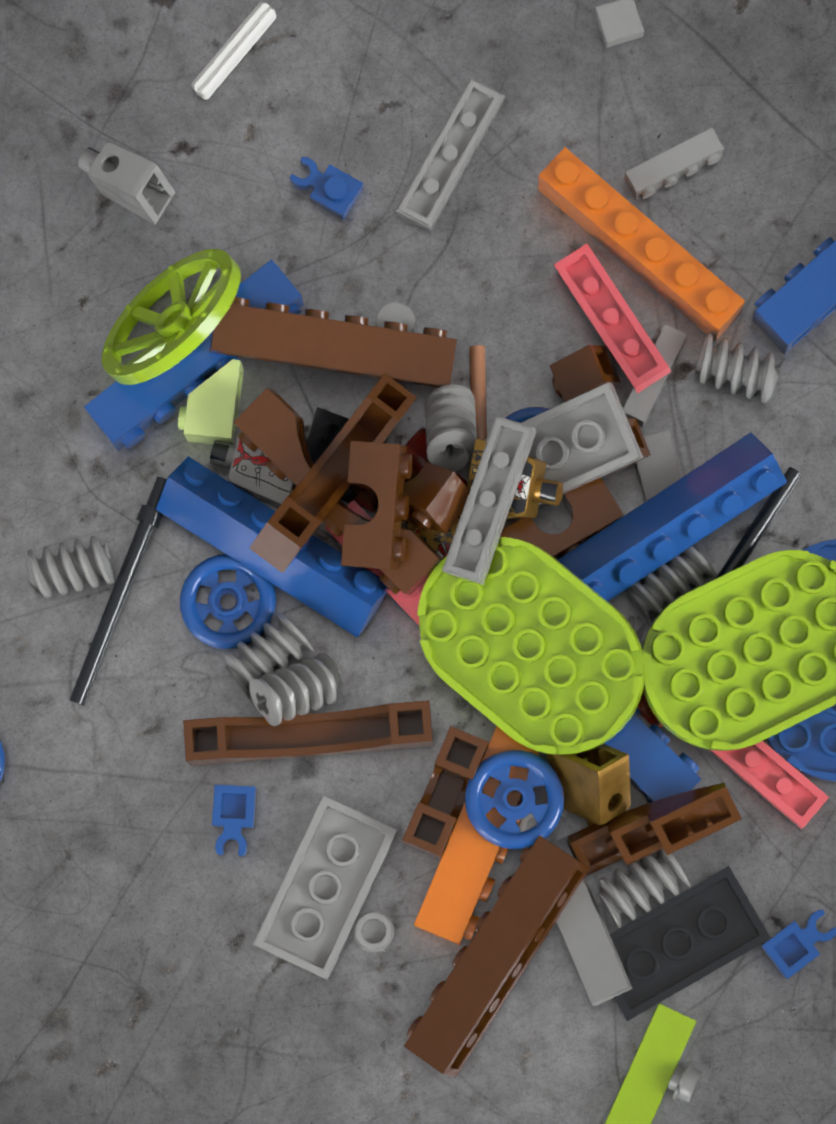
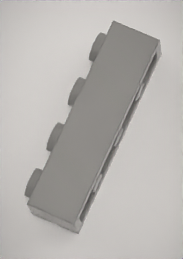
[624,127,724,200]
[621,324,688,427]

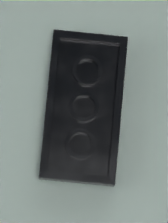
[609,866,771,1021]

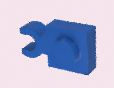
[289,157,364,220]
[212,784,257,857]
[761,909,836,979]

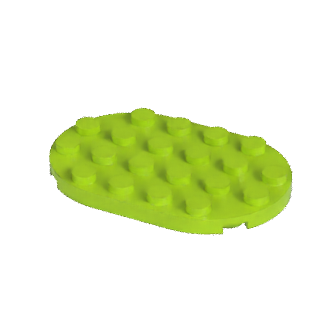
[417,537,645,755]
[642,550,836,751]

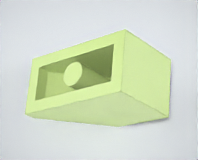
[178,359,244,445]

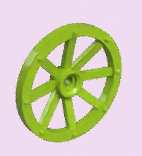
[101,249,241,385]

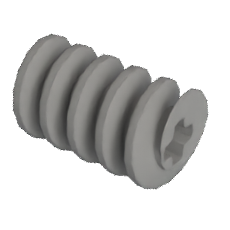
[695,333,784,404]
[425,384,477,472]
[26,536,115,598]
[627,546,718,625]
[224,613,314,699]
[249,653,341,726]
[598,848,690,929]

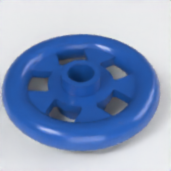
[180,554,276,649]
[465,750,564,849]

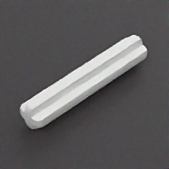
[191,2,277,100]

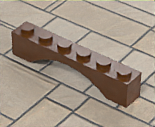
[249,373,417,573]
[233,388,444,595]
[183,700,434,766]

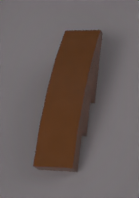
[567,783,742,876]

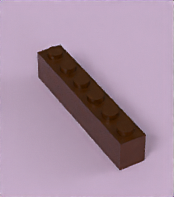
[209,297,457,388]
[404,835,590,1078]

